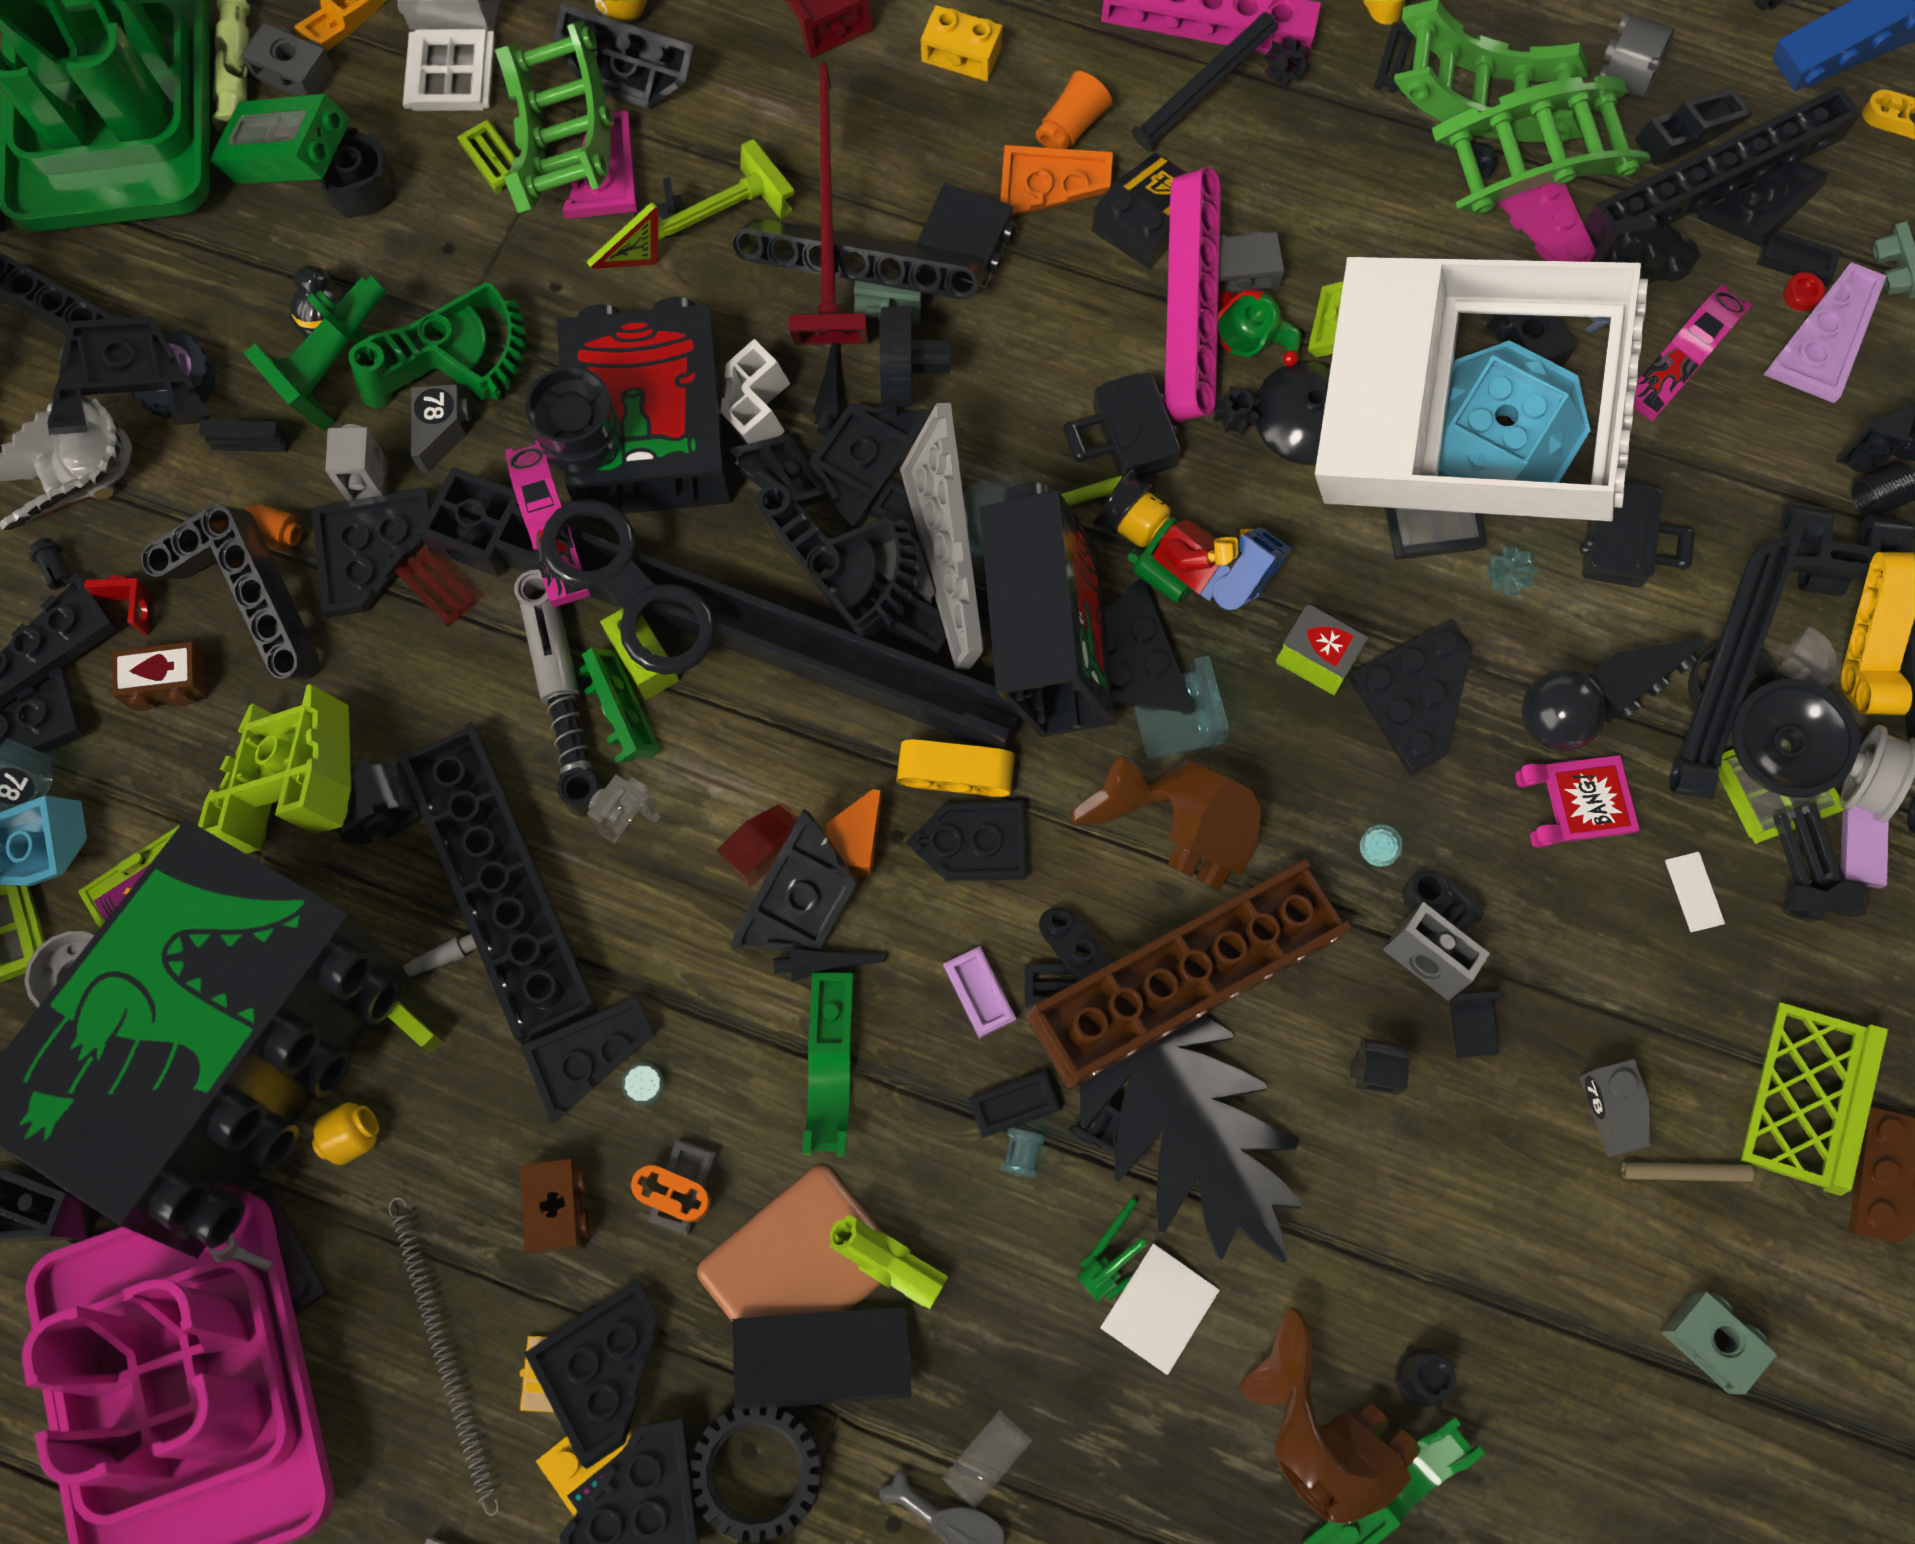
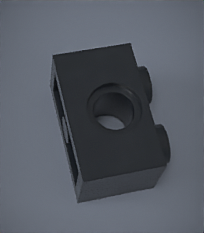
[1490,314,1577,366]

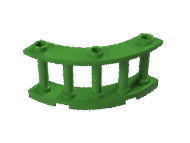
[1394,0,1589,143]
[495,20,614,213]
[1431,76,1651,215]

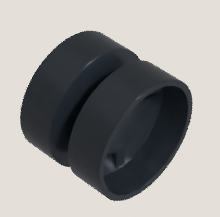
[525,366,622,472]

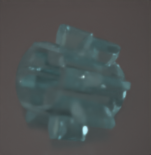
[1485,547,1538,596]

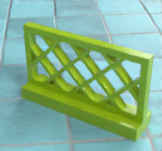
[1740,1002,1888,1196]

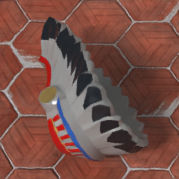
[0,396,132,530]

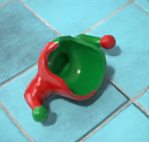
[1217,289,1302,367]

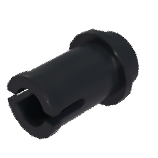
[29,538,72,590]

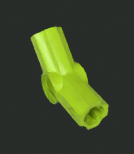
[829,1214,948,1310]

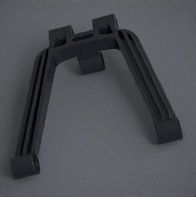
[1669,502,1915,833]

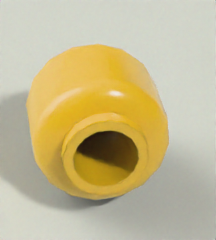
[312,1102,379,1166]

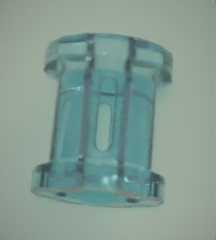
[1000,1128,1045,1179]

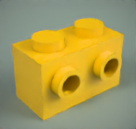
[921,5,1002,82]

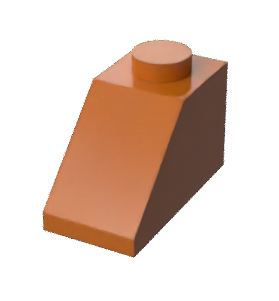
[825,789,882,877]

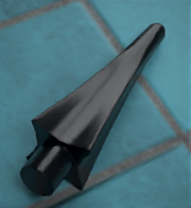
[812,343,839,435]
[773,948,887,982]

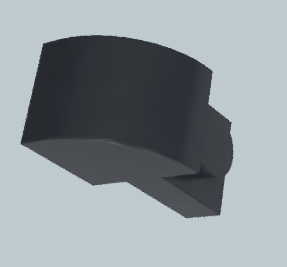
[1349,1038,1409,1095]

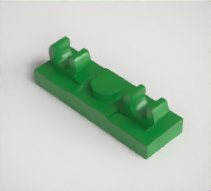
[577,647,661,763]

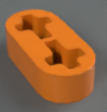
[631,1165,711,1222]

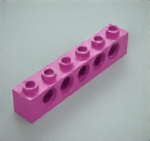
[1101,0,1321,61]

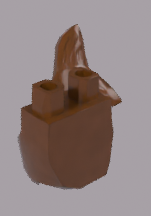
[1069,755,1262,890]
[1239,1307,1421,1524]

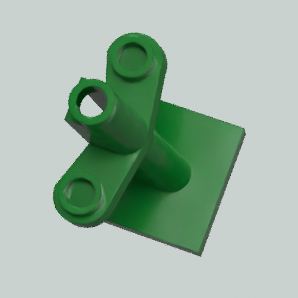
[244,275,388,431]

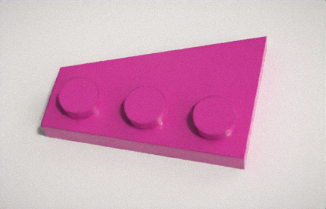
[562,110,637,219]
[1495,182,1596,262]

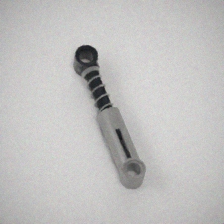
[514,570,604,817]

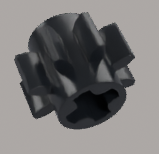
[1263,36,1310,86]
[1213,386,1261,435]

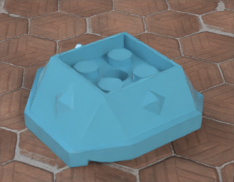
[1438,340,1590,483]

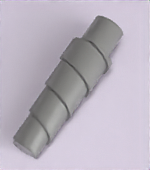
[404,934,477,977]

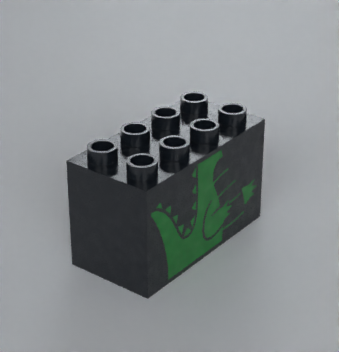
[0,819,405,1259]

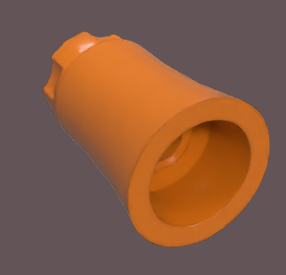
[1036,71,1112,149]

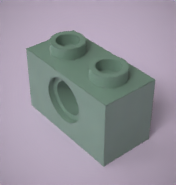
[1660,1292,1777,1395]

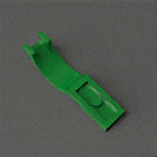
[802,972,854,1157]
[1301,1416,1485,1544]

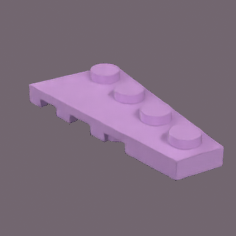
[1763,262,1887,403]

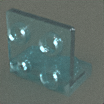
[1134,655,1229,760]

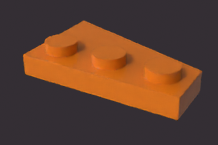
[1000,145,1113,217]

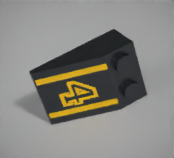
[1092,153,1187,270]

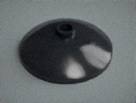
[1255,361,1331,466]
[1732,679,1860,798]

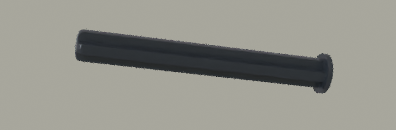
[1132,12,1278,152]

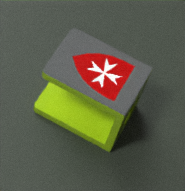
[1276,605,1368,696]

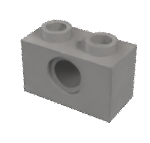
[325,424,389,501]

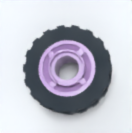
[131,330,216,418]

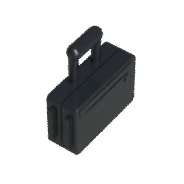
[1063,373,1181,479]
[1579,480,1695,588]

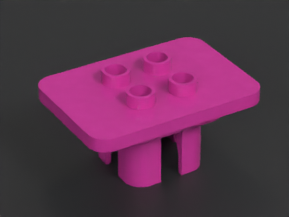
[22,1191,334,1544]

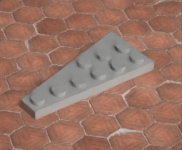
[900,403,984,670]

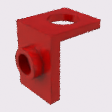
[84,575,153,635]

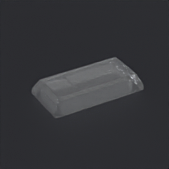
[941,1410,1032,1509]

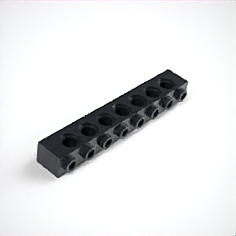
[1584,86,1862,250]

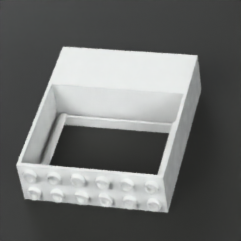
[1315,257,1648,521]

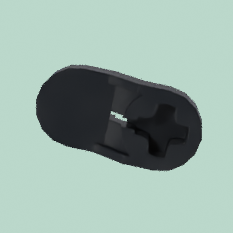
[1783,880,1870,922]

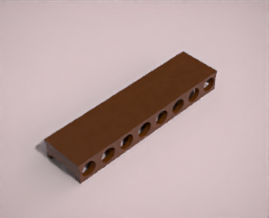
[1025,859,1351,1090]

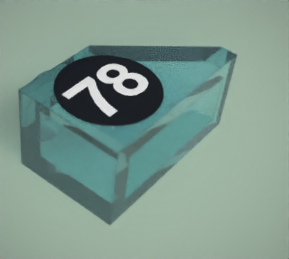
[0,738,55,812]

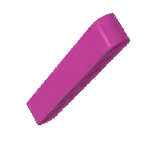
[1165,166,1221,422]

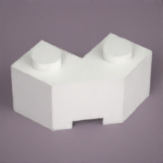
[720,339,790,445]

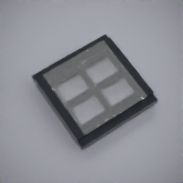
[1384,474,1487,560]

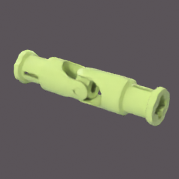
[212,0,250,133]

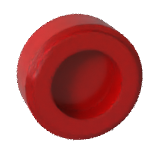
[1783,272,1825,312]

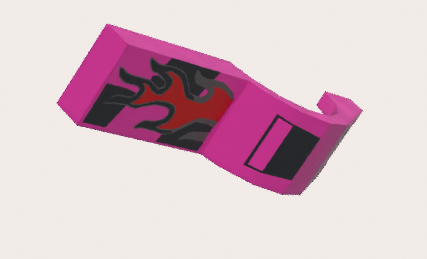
[1633,284,1753,422]
[505,440,591,608]

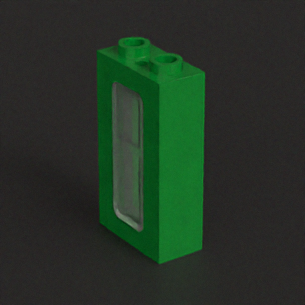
[209,94,351,184]

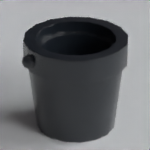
[1395,1347,1456,1407]

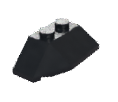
[553,3,696,109]

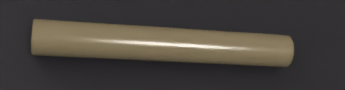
[1621,1162,1754,1182]

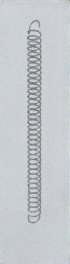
[388,1198,498,1516]

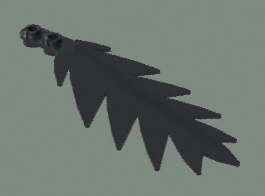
[1039,907,1302,1263]

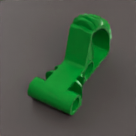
[349,283,527,408]

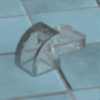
[1777,626,1838,687]

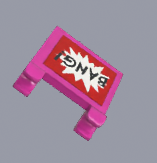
[1515,755,1640,848]

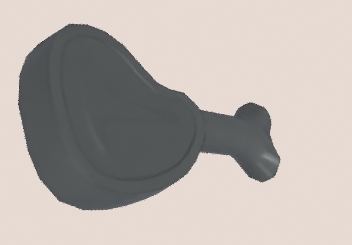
[879,1469,1005,1544]

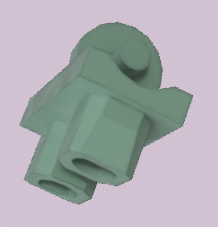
[1872,221,1915,299]
[854,281,922,330]

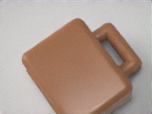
[697,1165,882,1322]

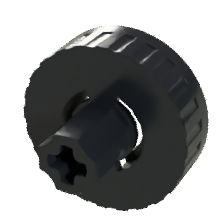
[880,306,950,407]

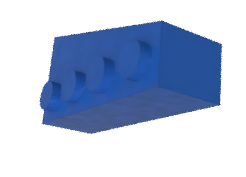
[1772,0,1915,92]

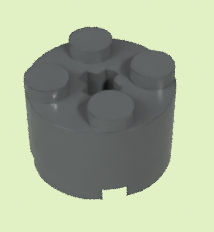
[1599,12,1675,99]

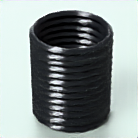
[1851,462,1915,516]

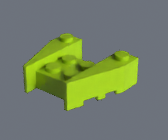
[198,684,351,854]

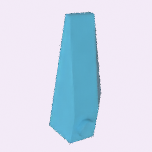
[0,796,87,886]

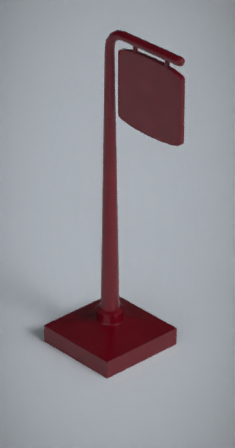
[789,62,869,346]

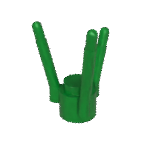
[1076,1198,1147,1303]

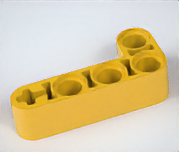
[1841,552,1915,715]

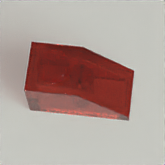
[717,804,796,888]

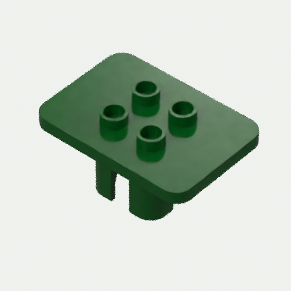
[0,0,210,232]

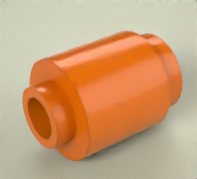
[245,504,302,551]

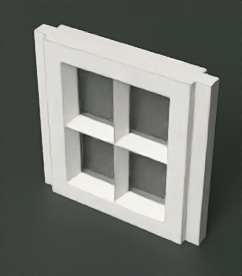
[403,29,495,111]

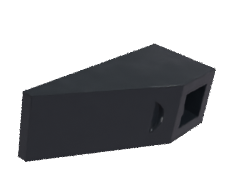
[1588,638,1706,724]

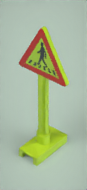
[587,139,794,269]

